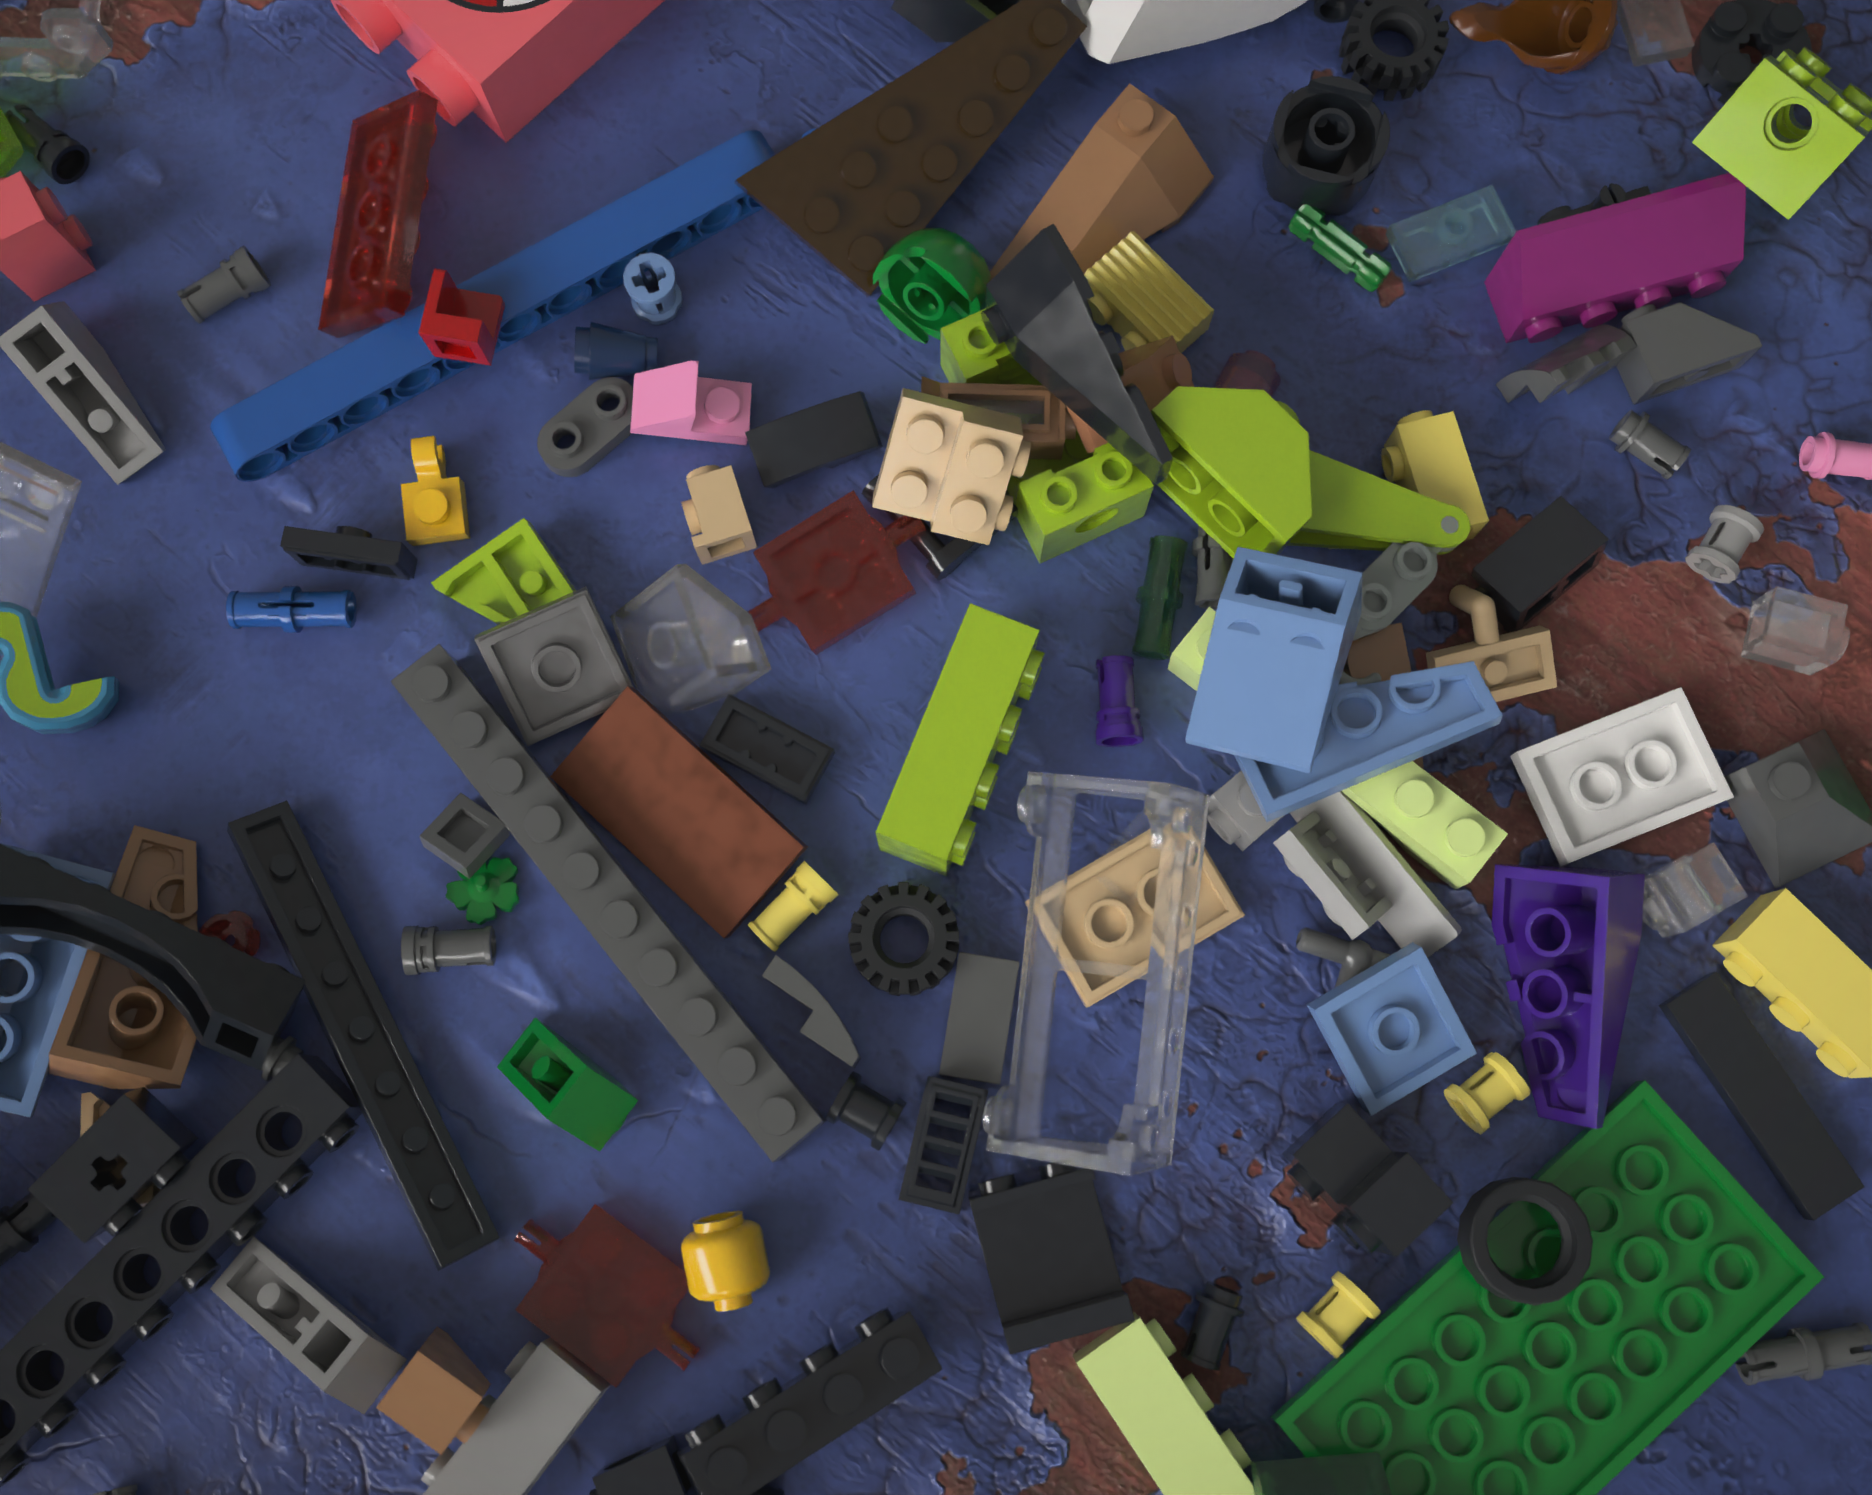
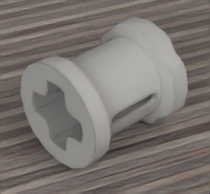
[1685,505,1764,584]

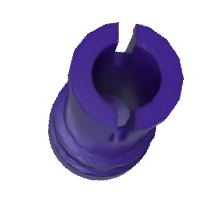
[1095,655,1144,747]

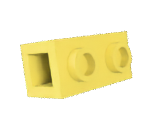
[1381,410,1489,541]

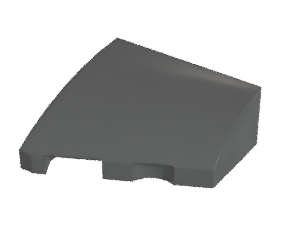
[1496,325,1637,403]

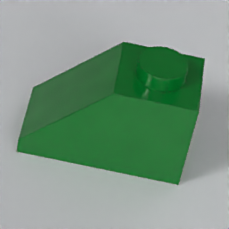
[497,1018,638,1152]

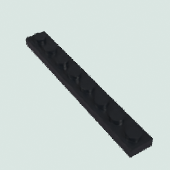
[227,800,500,1271]

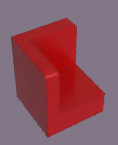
[419,268,505,366]

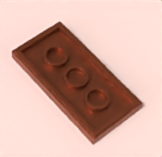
[550,686,808,939]

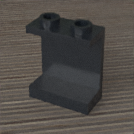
[968,1157,1135,1355]

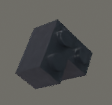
[1282,1103,1453,1257]

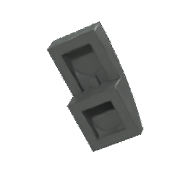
[762,955,861,1069]

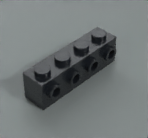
[676,1307,943,1495]

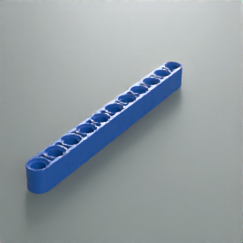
[210,130,775,482]

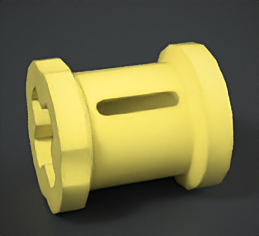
[1444,1052,1530,1134]
[1295,1271,1381,1359]

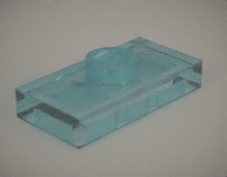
[1385,185,1516,283]

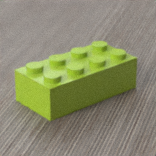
[876,603,1045,876]

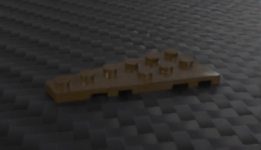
[734,0,1087,297]

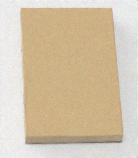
[1025,810,1245,1008]

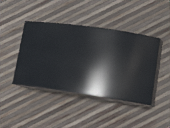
[745,391,883,488]

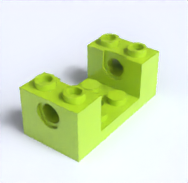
[1692,47,1872,220]
[940,308,1154,564]

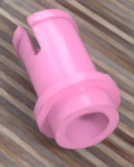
[1799,432,1872,480]

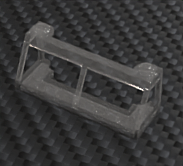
[983,771,1210,1176]

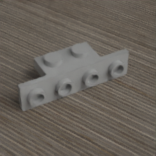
[1273,791,1462,958]

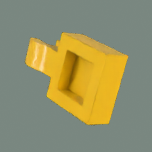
[401,436,470,546]

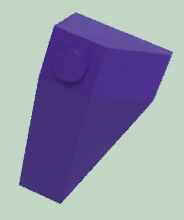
[1492,864,1645,1129]

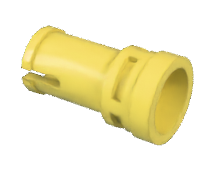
[748,860,839,952]

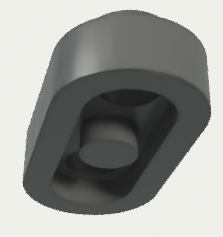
[537,377,633,477]

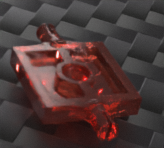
[742,490,926,655]
[514,1204,701,1388]

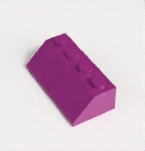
[1484,173,1746,343]

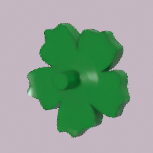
[445,857,520,925]

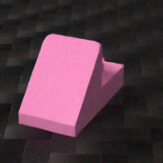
[630,360,752,446]

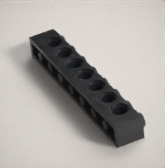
[0,1054,362,1487]

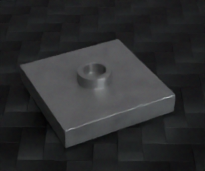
[474,587,634,746]

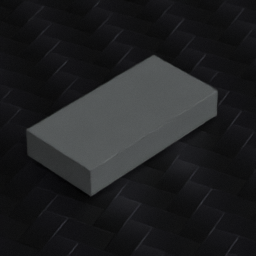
[939,952,1020,1085]

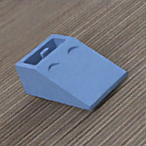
[1185,547,1363,773]

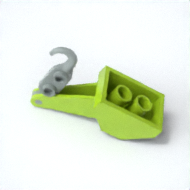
[1151,386,1470,685]

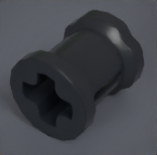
[825,1071,907,1151]

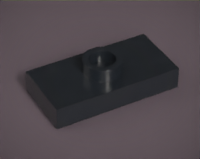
[280,526,418,580]
[699,694,835,805]

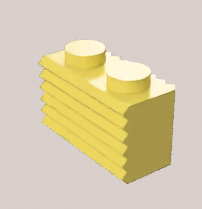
[1084,231,1215,353]

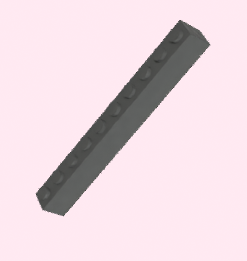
[390,644,827,1162]

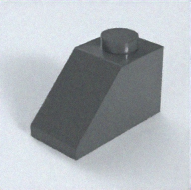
[1616,302,1762,405]

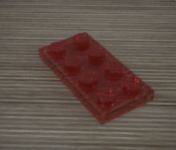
[318,90,438,338]

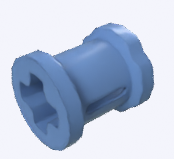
[623,253,683,325]

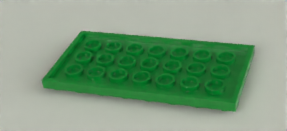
[1271,1080,1824,1495]

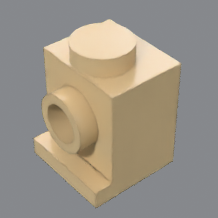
[681,465,757,565]

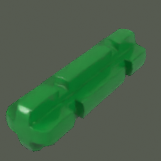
[1289,204,1392,292]

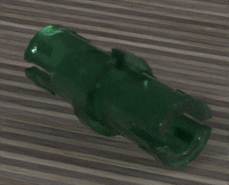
[1132,535,1188,660]

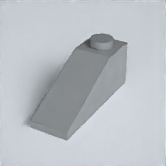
[0,301,166,485]
[210,1237,407,1414]

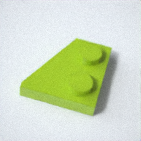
[431,518,576,625]

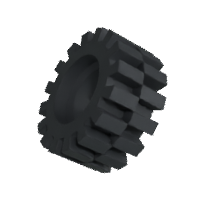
[1339,0,1449,101]
[848,882,959,996]

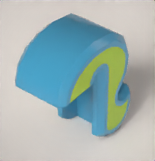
[0,602,120,734]

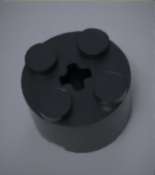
[1262,76,1390,216]

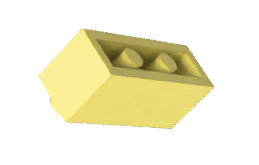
[1712,888,1872,1078]

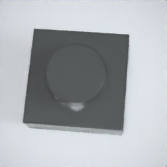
[419,792,510,879]

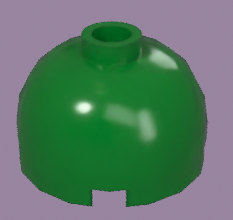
[873,228,991,344]

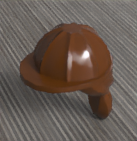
[1449,0,1618,75]

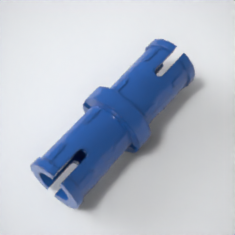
[226,586,357,633]

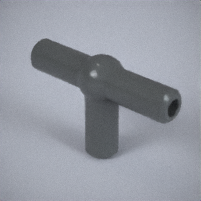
[1296,927,1391,987]

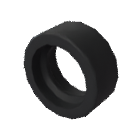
[1457,1177,1593,1305]

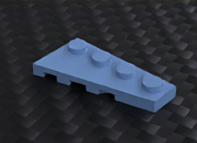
[1234,661,1503,822]

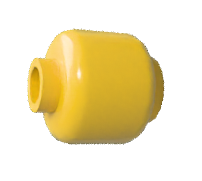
[681,1211,770,1312]

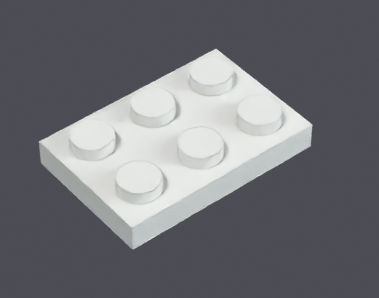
[1510,687,1734,866]

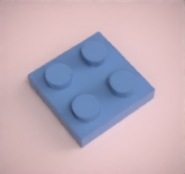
[1306,943,1477,1116]

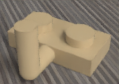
[1426,585,1557,702]

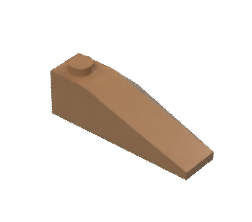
[990,83,1214,280]
[49,825,198,1089]

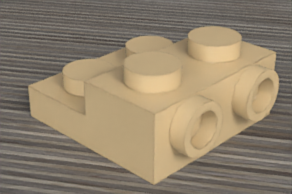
[872,388,1031,545]

